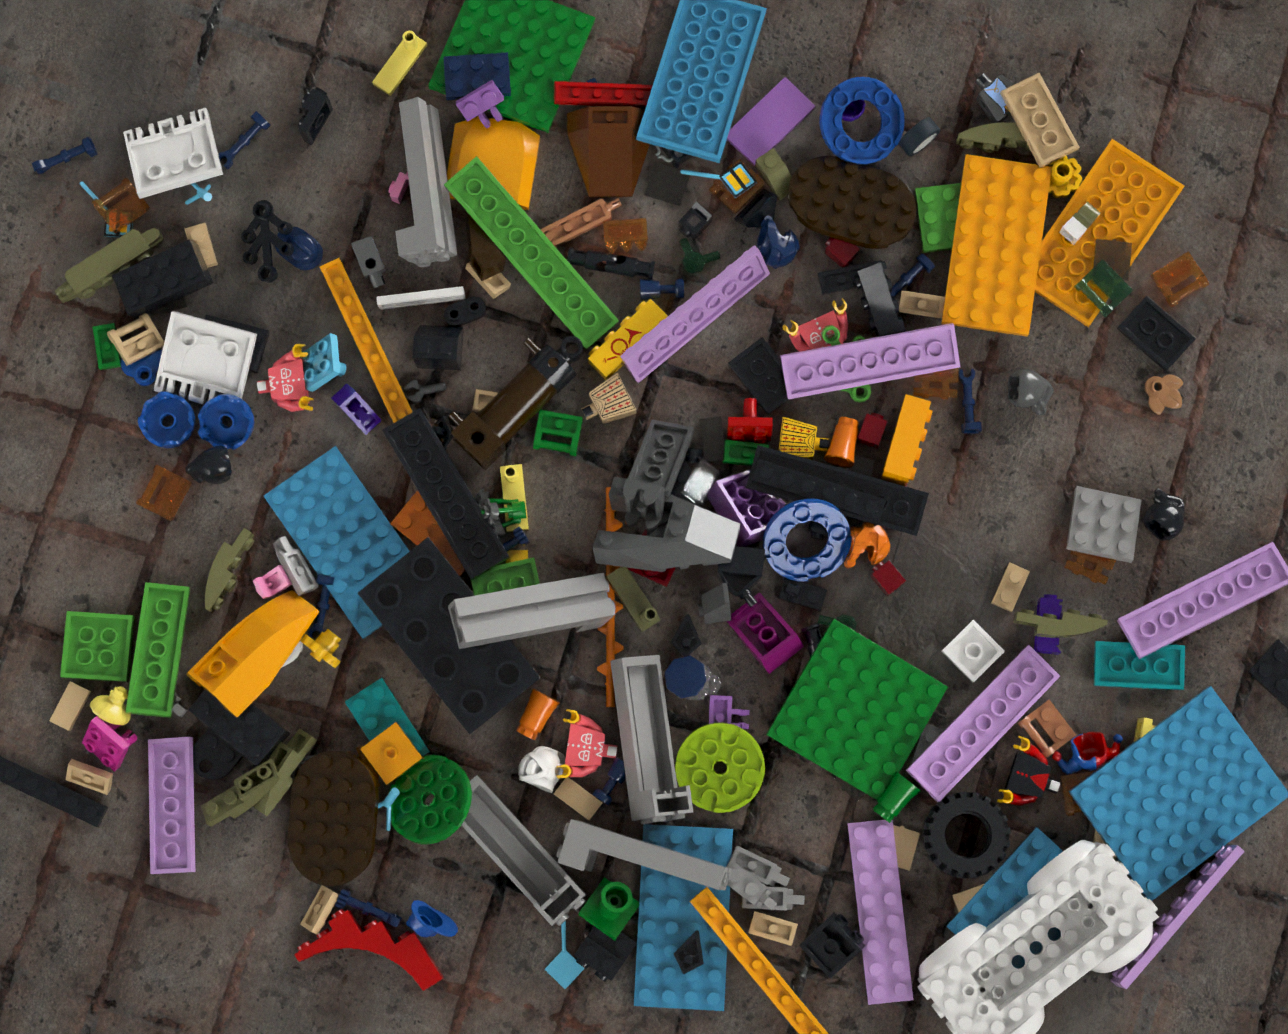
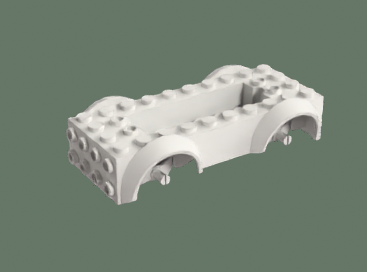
[917,840,1159,1034]

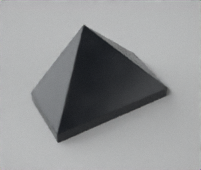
[734,188,777,228]

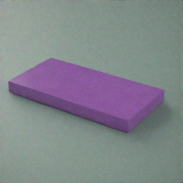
[727,77,816,167]

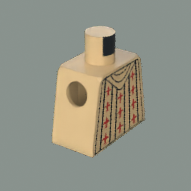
[581,373,636,424]

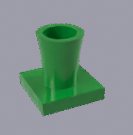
[578,877,640,941]

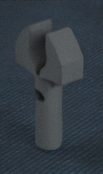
[404,380,446,404]

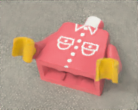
[782,298,849,352]
[257,344,314,412]
[556,709,618,779]

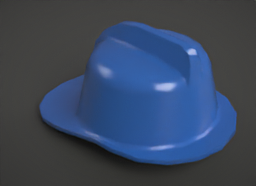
[406,900,458,938]

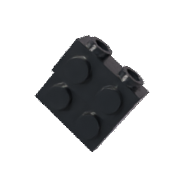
[298,87,333,145]
[799,912,865,979]
[575,926,637,982]

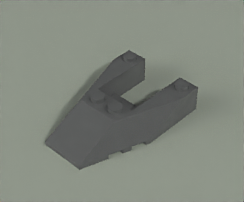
[593,477,741,572]

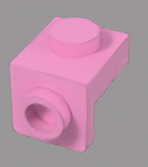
[388,172,409,204]
[253,565,292,599]

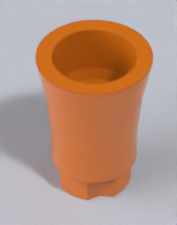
[824,417,859,467]
[516,689,560,740]

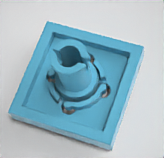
[303,333,346,392]

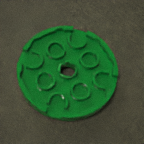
[389,755,472,845]

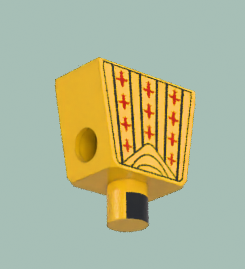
[778,417,829,460]

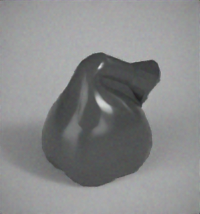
[1008,369,1054,415]

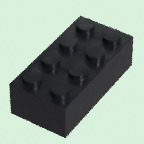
[112,239,213,319]

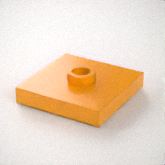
[360,722,423,785]

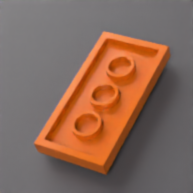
[390,490,466,577]

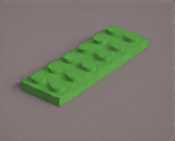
[126,582,190,718]

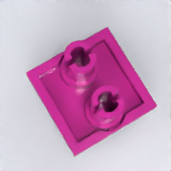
[82,716,137,772]

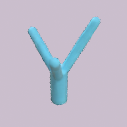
[185,183,212,205]
[378,788,400,831]

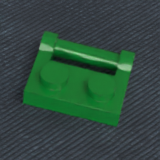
[533,410,583,456]

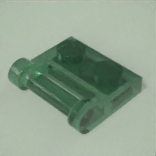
[1074,259,1133,318]

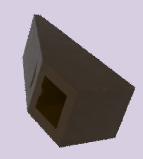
[466,214,506,281]

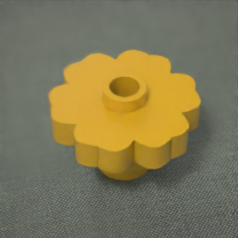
[1046,156,1082,198]
[300,628,341,668]

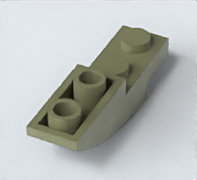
[956,122,1030,153]
[205,528,255,613]
[1013,609,1108,638]
[253,728,317,816]
[201,759,280,827]

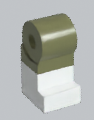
[1059,201,1101,245]

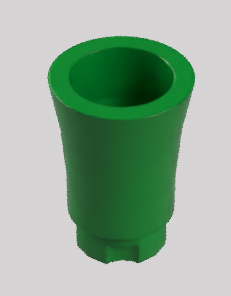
[872,771,921,823]

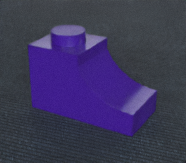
[331,383,382,435]

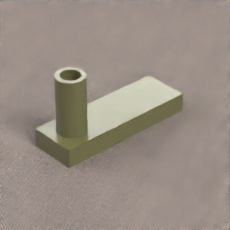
[605,567,661,632]

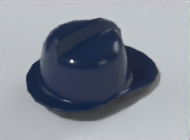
[275,227,323,270]

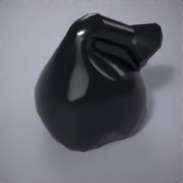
[185,445,232,484]
[1143,488,1185,541]

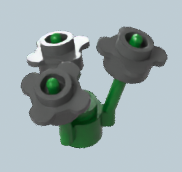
[474,488,526,540]

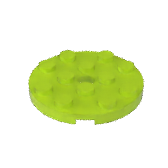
[675,722,765,813]

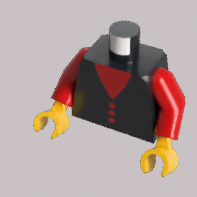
[997,736,1060,806]

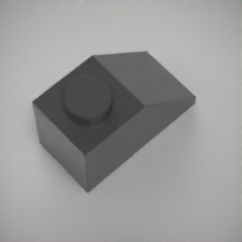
[698,583,731,624]

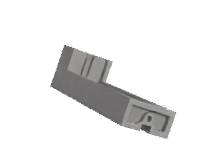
[395,97,457,267]
[448,573,616,649]
[610,655,693,824]
[462,775,587,926]
[556,819,732,891]

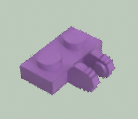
[456,80,504,128]
[709,695,750,729]

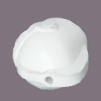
[518,746,565,793]

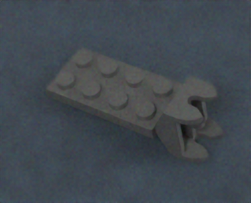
[623,420,694,531]

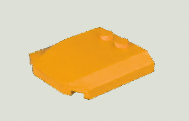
[447,116,540,210]

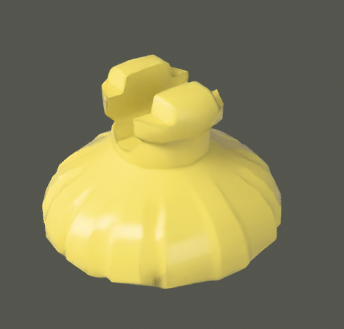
[90,686,131,725]

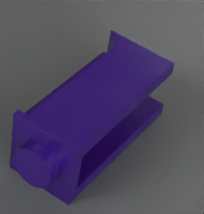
[1034,594,1063,655]

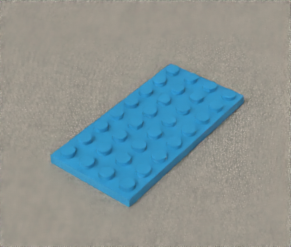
[636,0,767,163]
[264,446,410,639]
[634,824,733,1011]

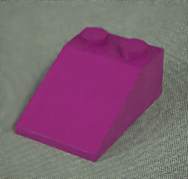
[726,592,804,674]

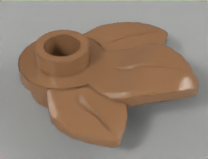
[1145,374,1183,415]

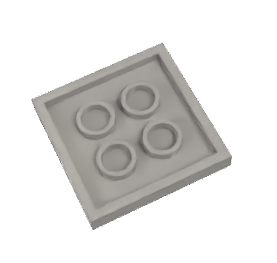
[1066,486,1141,563]

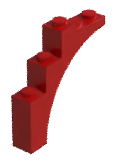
[294,909,444,991]

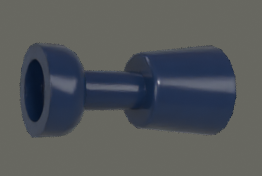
[640,279,684,301]
[592,757,626,806]

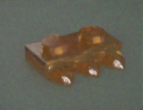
[603,218,648,254]

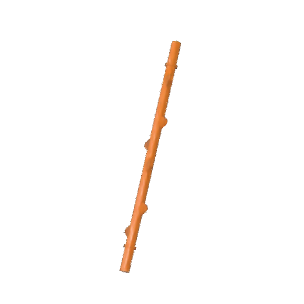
[597,487,624,707]

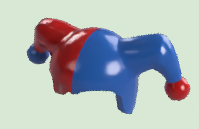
[1052,732,1123,775]

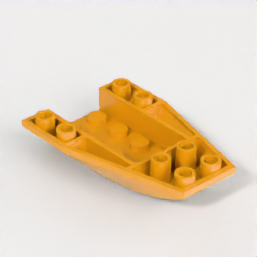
[186,590,319,717]

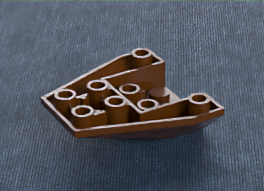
[567,106,650,198]

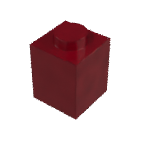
[825,237,860,268]
[856,413,887,449]
[870,560,906,597]

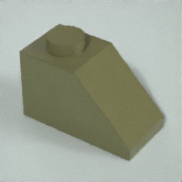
[755,148,792,201]

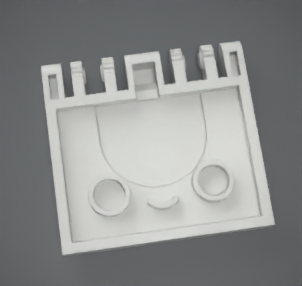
[123,108,223,199]
[154,311,257,405]

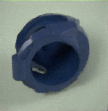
[756,216,800,269]

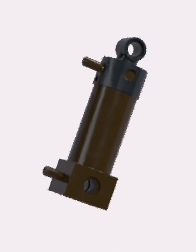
[449,336,583,470]

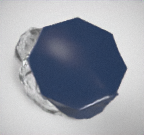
[664,655,721,700]

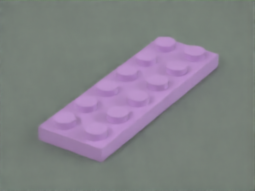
[148,737,195,874]

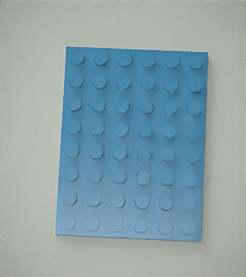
[1068,686,1288,901]

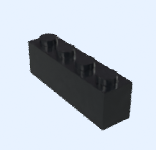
[853,261,906,337]

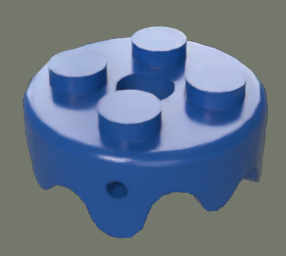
[138,391,196,448]
[198,394,254,450]

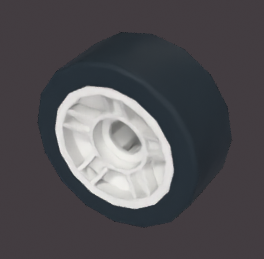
[899,117,940,157]

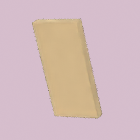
[1000,73,1080,168]

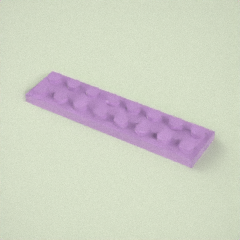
[620,245,770,383]
[780,323,960,399]
[1117,542,1288,659]
[906,645,1060,802]
[847,820,913,1005]
[1110,845,1244,989]

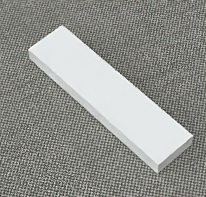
[377,286,466,310]

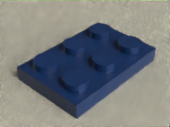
[444,52,511,100]

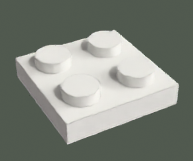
[941,620,1005,683]

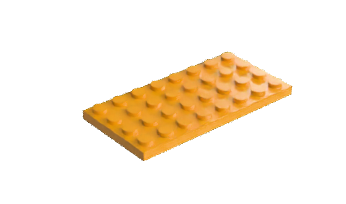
[1035,139,1185,328]
[941,154,1052,337]

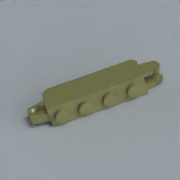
[55,228,164,303]

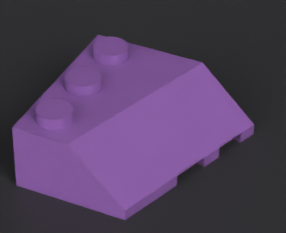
[706,470,786,547]

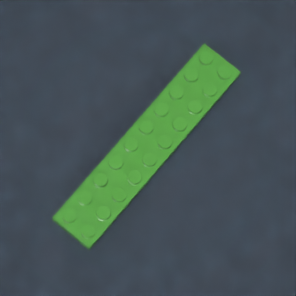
[444,156,619,350]

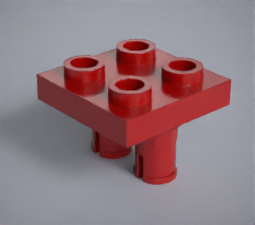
[727,398,773,444]

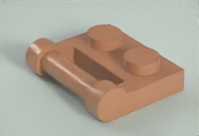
[1017,700,1076,758]

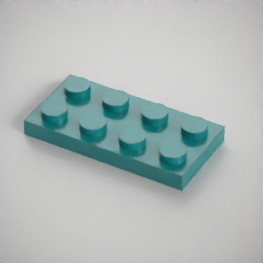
[1093,641,1185,690]
[345,678,430,757]

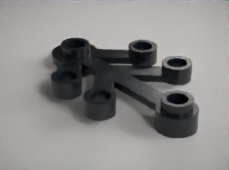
[241,200,294,283]

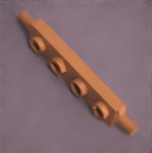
[540,198,622,247]

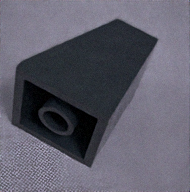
[412,325,464,371]

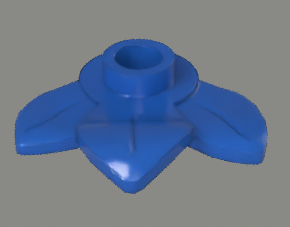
[121,350,162,386]

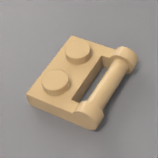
[107,313,164,366]

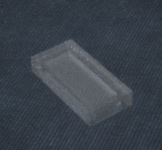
[681,458,720,505]

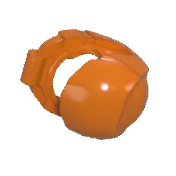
[844,522,890,568]

